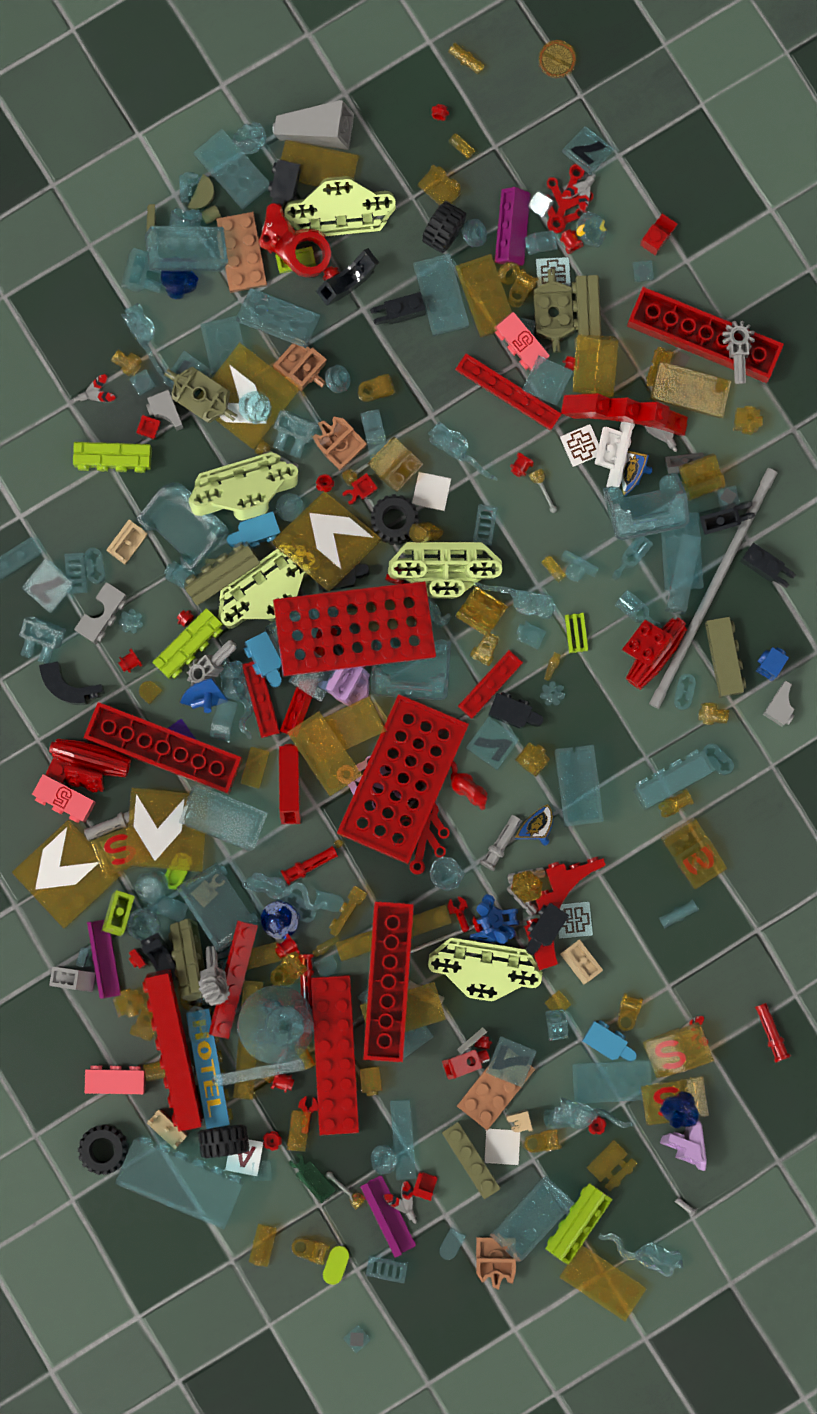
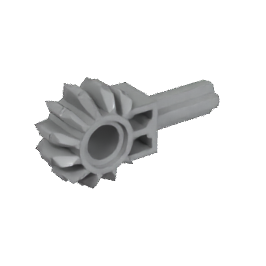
[722,321,755,384]
[186,640,237,686]
[198,946,230,1006]

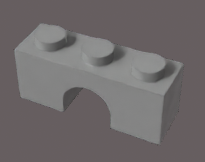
[74,582,127,644]

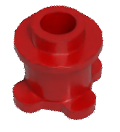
[560,229,584,254]
[510,452,534,477]
[118,649,143,673]
[274,934,300,960]
[271,1069,295,1093]

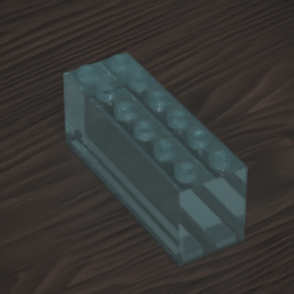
[115,1136,245,1229]

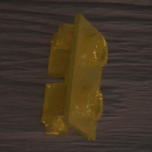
[646,347,674,388]
[287,1110,310,1152]
[249,1224,277,1267]

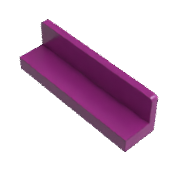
[495,187,530,266]
[87,919,121,999]
[360,1175,416,1258]

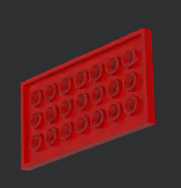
[273,581,436,677]
[337,694,469,864]

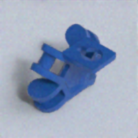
[470,894,520,944]

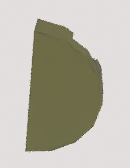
[188,174,214,211]
[146,204,156,240]

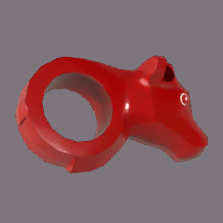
[258,203,331,278]

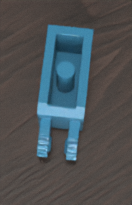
[226,511,281,549]
[243,631,282,688]
[582,1020,637,1061]

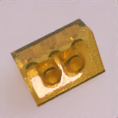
[572,334,619,397]

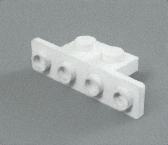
[595,422,635,488]

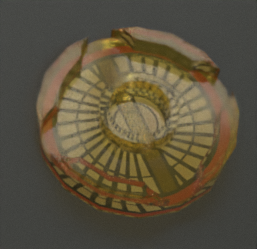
[538,40,576,78]

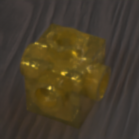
[734,406,763,435]
[515,742,550,777]
[511,870,543,903]
[112,988,144,1018]

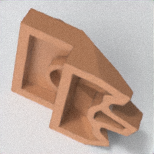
[312,417,367,471]
[476,1237,516,1290]

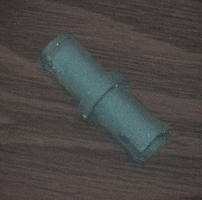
[659,900,699,929]

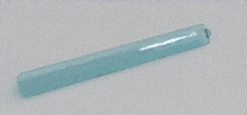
[212,1059,305,1087]

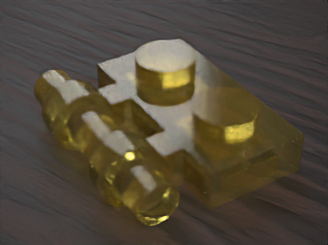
[586,1140,637,1191]

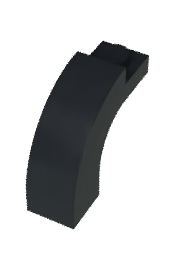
[316,248,379,306]
[39,661,105,705]
[140,933,177,981]

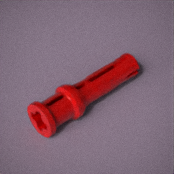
[280,846,338,886]
[297,954,314,1013]
[755,1003,791,1063]

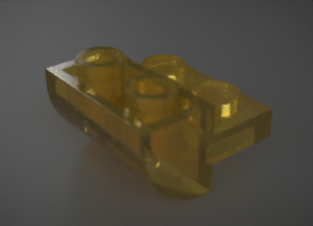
[368,437,423,492]
[678,453,725,501]
[456,586,508,637]

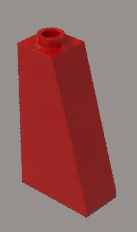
[279,744,301,825]

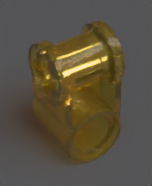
[508,269,539,307]
[358,374,395,402]
[270,952,307,986]
[616,993,643,1032]
[523,1129,562,1153]
[291,1237,330,1265]

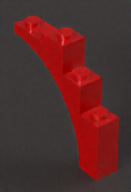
[561,393,688,436]
[524,856,606,970]

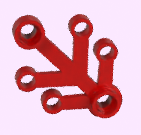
[541,164,593,234]
[397,803,450,875]

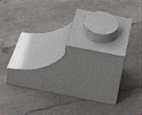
[146,390,184,431]
[763,681,795,727]
[49,966,95,992]

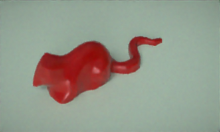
[425,761,488,810]

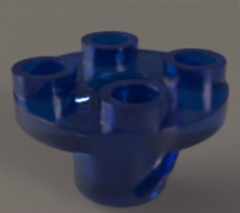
[160,263,199,299]
[261,900,300,939]
[660,1091,700,1128]

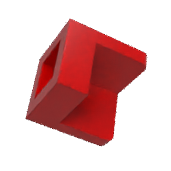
[412,1171,437,1201]

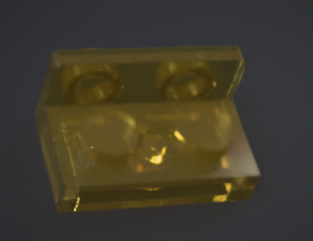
[418,165,461,205]

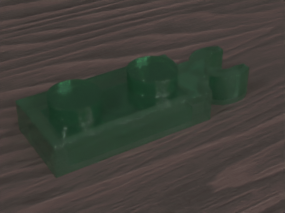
[289,1153,336,1203]

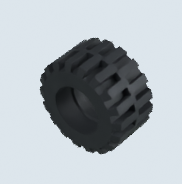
[422,201,466,253]
[371,494,419,545]
[78,1124,129,1175]
[198,1125,250,1158]

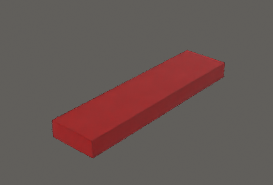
[458,650,523,719]
[241,661,280,738]

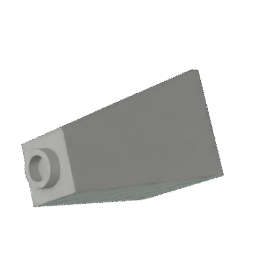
[272,100,354,150]

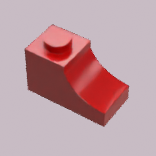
[640,213,678,256]

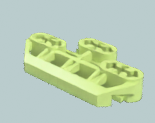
[285,176,396,236]
[189,452,298,520]
[388,542,502,599]
[218,545,316,629]
[428,938,542,1001]

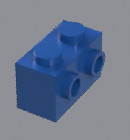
[756,647,789,681]

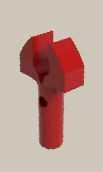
[447,896,469,932]
[298,1096,318,1134]

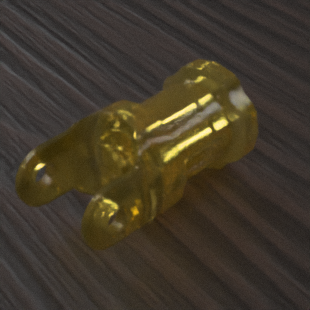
[658,789,694,818]

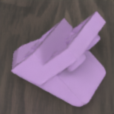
[317,667,370,708]
[660,1119,707,1171]

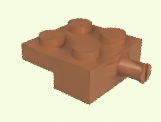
[273,338,327,391]

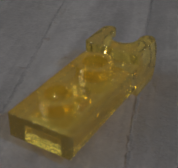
[329,886,367,937]

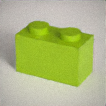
[102,890,135,936]

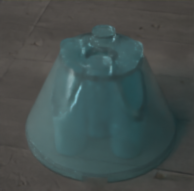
[237,985,314,1064]

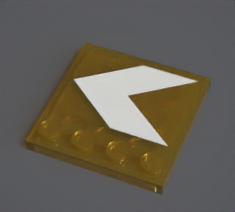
[196,342,300,450]
[272,492,381,591]
[125,788,208,872]
[12,820,121,929]

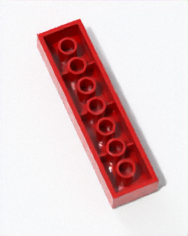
[627,287,784,383]
[84,702,243,795]
[363,902,414,1062]
[142,968,203,1132]
[311,976,359,1135]

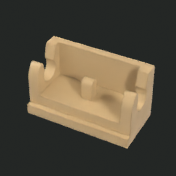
[107,520,148,565]
[560,939,603,985]
[147,1109,188,1150]
[506,1110,533,1132]

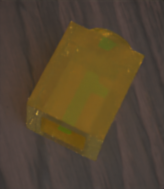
[360,1067,382,1096]

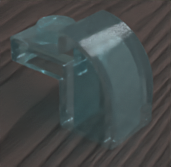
[210,699,238,742]

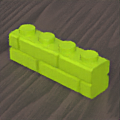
[73,442,152,473]
[152,608,223,680]
[545,1183,613,1265]

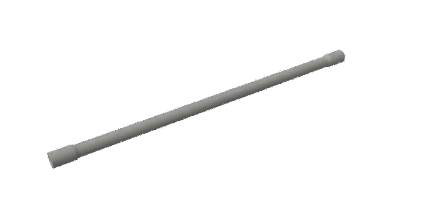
[649,468,778,709]

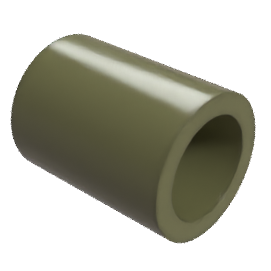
[200,205,221,225]

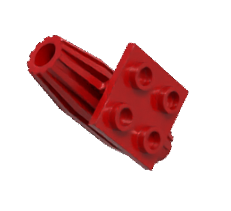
[622,617,687,690]
[49,738,131,792]

